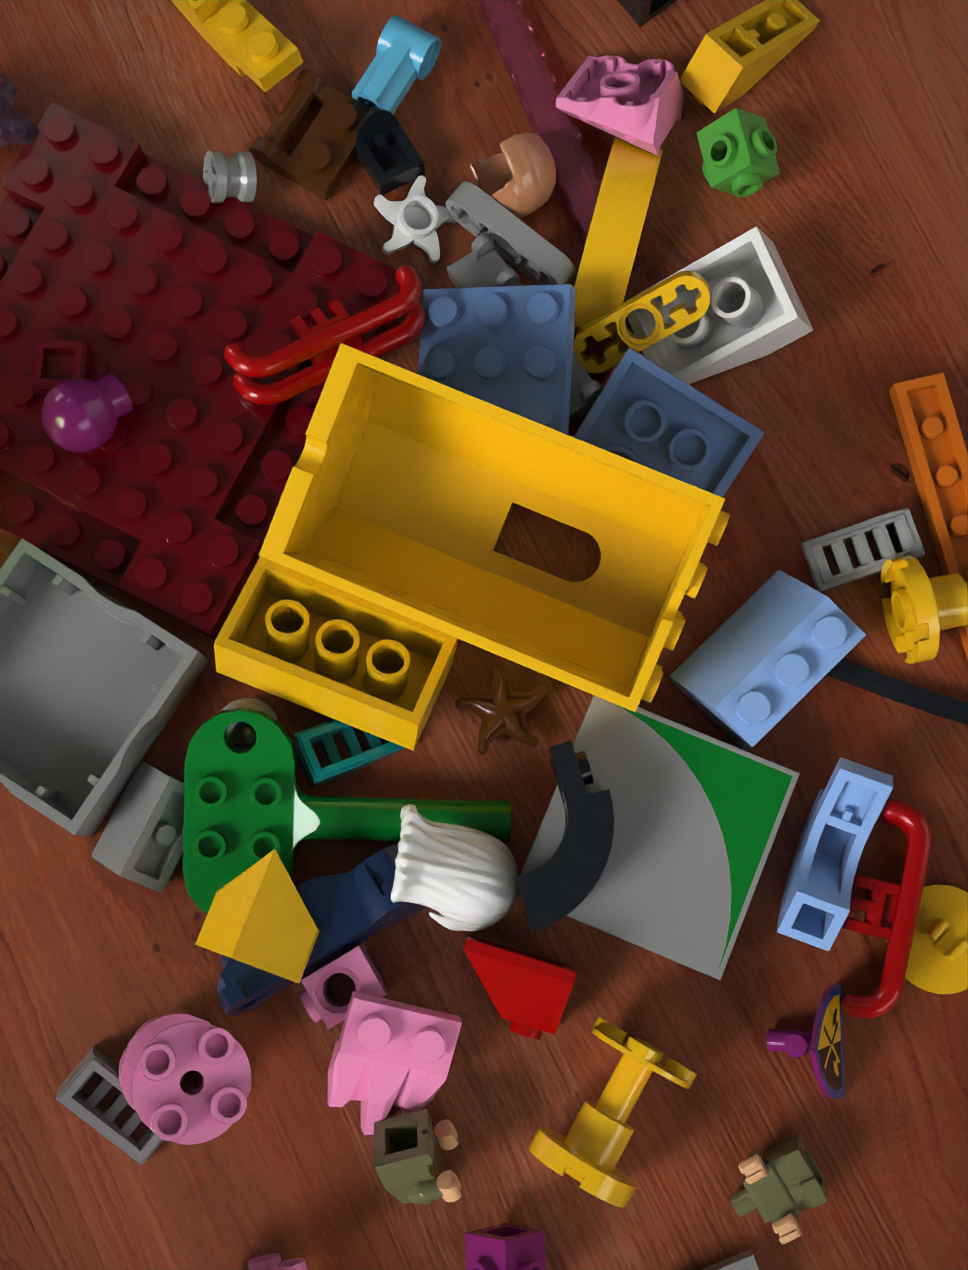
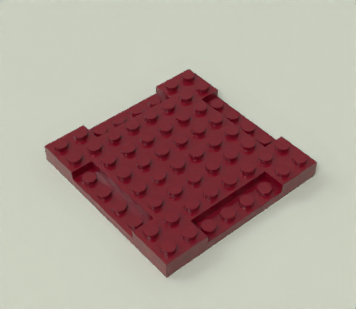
[0,101,400,640]

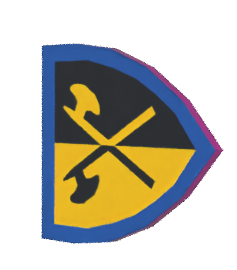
[767,984,844,1099]

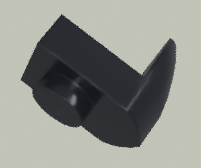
[355,107,425,196]

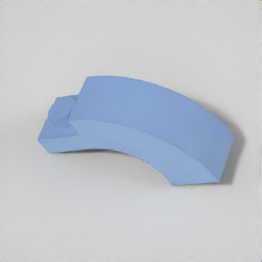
[777,757,893,951]

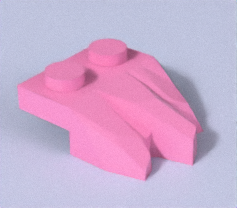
[328,991,462,1135]

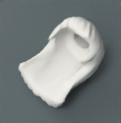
[390,804,518,931]

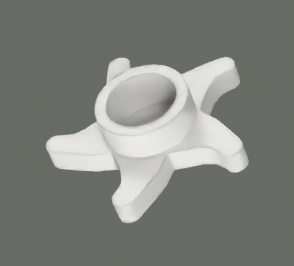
[373,175,457,264]

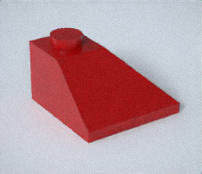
[463,935,577,1040]

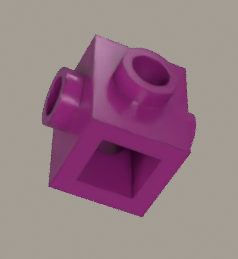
[465,1223,546,1270]

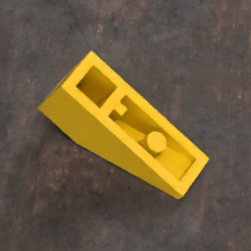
[680,0,820,114]

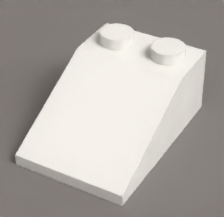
[627,226,814,384]

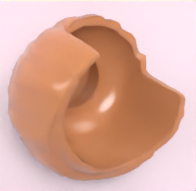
[469,132,556,218]

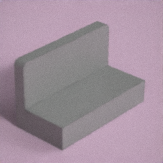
[92,762,184,893]

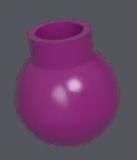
[41,373,133,453]

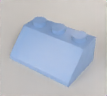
[668,570,866,751]

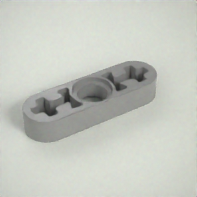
[445,181,576,285]

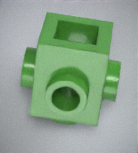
[696,108,780,197]

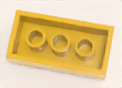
[214,556,458,751]

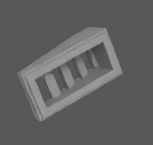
[801,507,925,592]
[56,1046,163,1165]

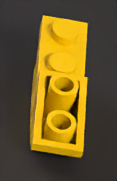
[171,0,303,93]

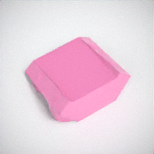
[556,55,685,156]

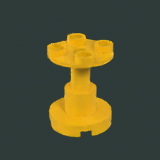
[880,555,968,664]
[528,1016,697,1208]

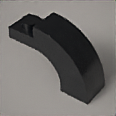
[515,741,614,932]

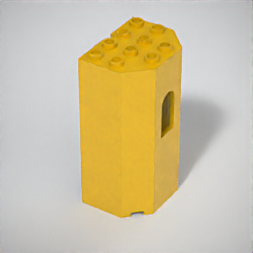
[258,343,730,712]

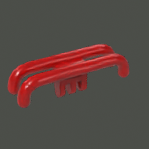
[224,265,426,405]
[841,799,932,1019]

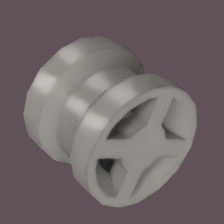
[203,150,257,203]

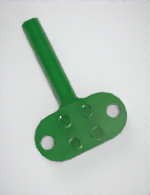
[183,707,511,914]

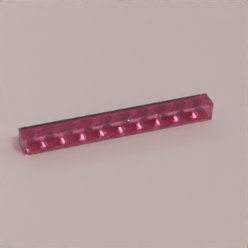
[479,0,602,247]

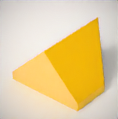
[195,849,320,984]

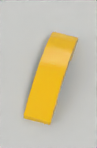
[574,138,663,339]

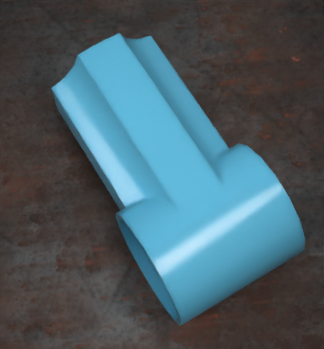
[352,15,441,114]

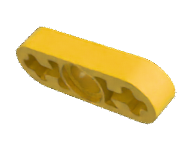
[573,271,710,373]

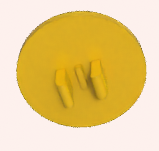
[887,885,968,994]

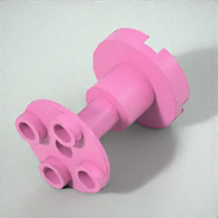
[119,1012,252,1145]

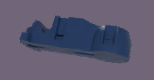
[217,843,427,1017]

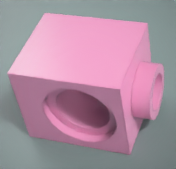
[300,944,390,1029]

